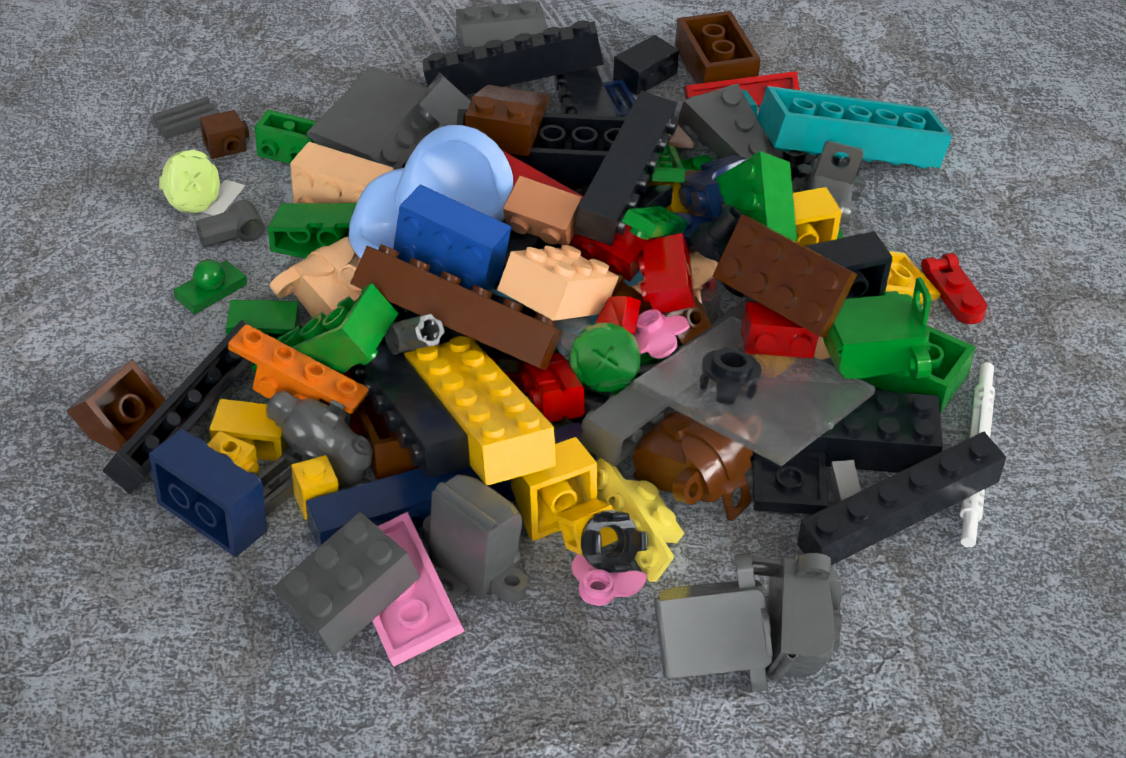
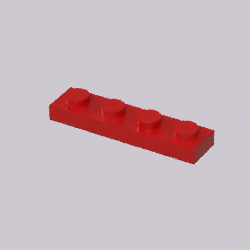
[683,71,800,107]

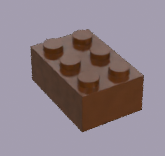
[675,11,761,84]

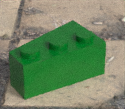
[715,151,797,242]

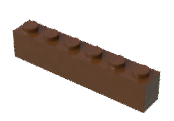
[350,244,563,371]

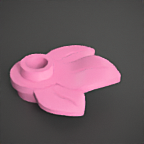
[633,309,690,359]
[572,551,647,606]

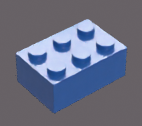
[393,184,512,291]

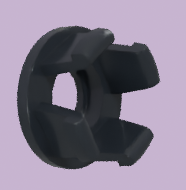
[700,348,762,405]
[581,510,648,573]

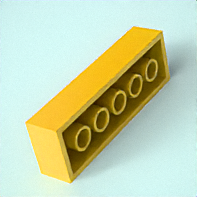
[405,336,557,485]

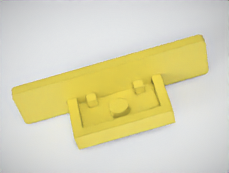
[597,458,684,582]

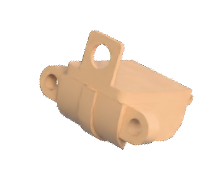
[269,237,361,318]

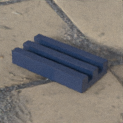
[603,79,636,117]

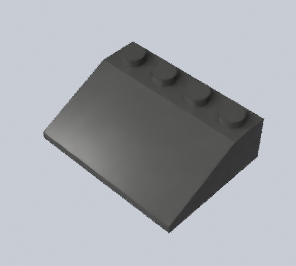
[306,66,440,170]

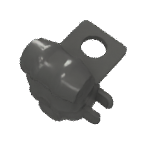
[793,141,867,224]
[266,390,373,487]

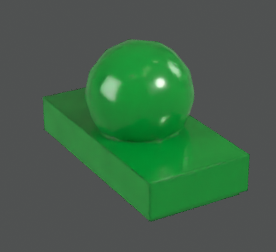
[173,259,247,315]

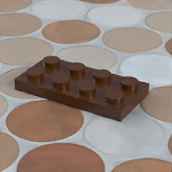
[712,214,857,338]

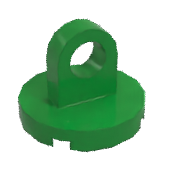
[570,323,641,392]

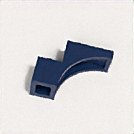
[678,155,748,218]

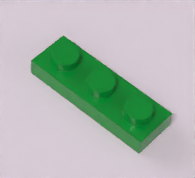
[622,206,689,240]

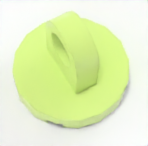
[159,150,220,214]

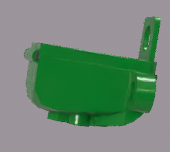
[823,278,932,380]

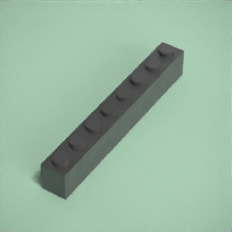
[581,298,753,466]

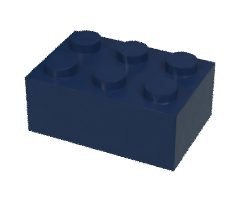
[149,428,267,557]

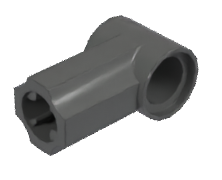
[195,200,265,247]
[385,314,445,354]

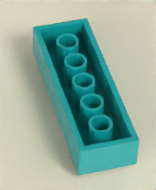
[757,86,952,169]

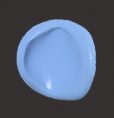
[395,125,514,222]
[349,168,404,259]

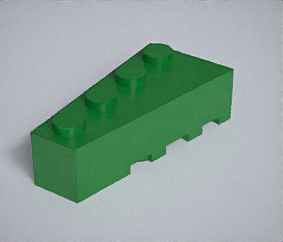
[268,203,357,259]
[251,283,398,374]

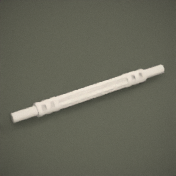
[960,362,995,547]

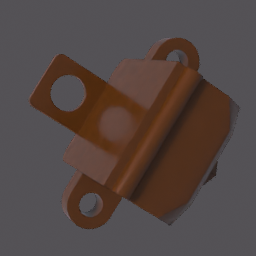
[632,410,761,521]

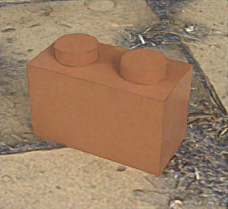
[503,176,582,245]

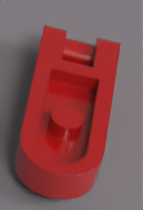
[921,252,987,324]

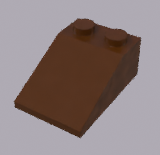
[465,85,550,156]
[355,398,420,480]

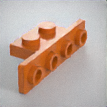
[228,325,369,414]

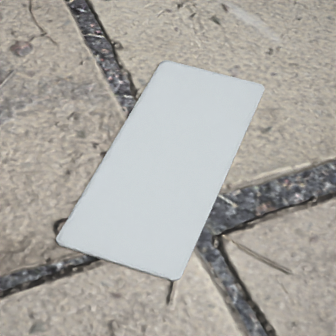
[202,180,245,216]

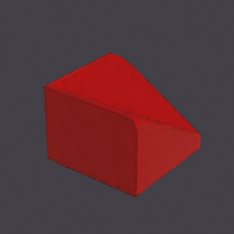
[595,296,641,335]

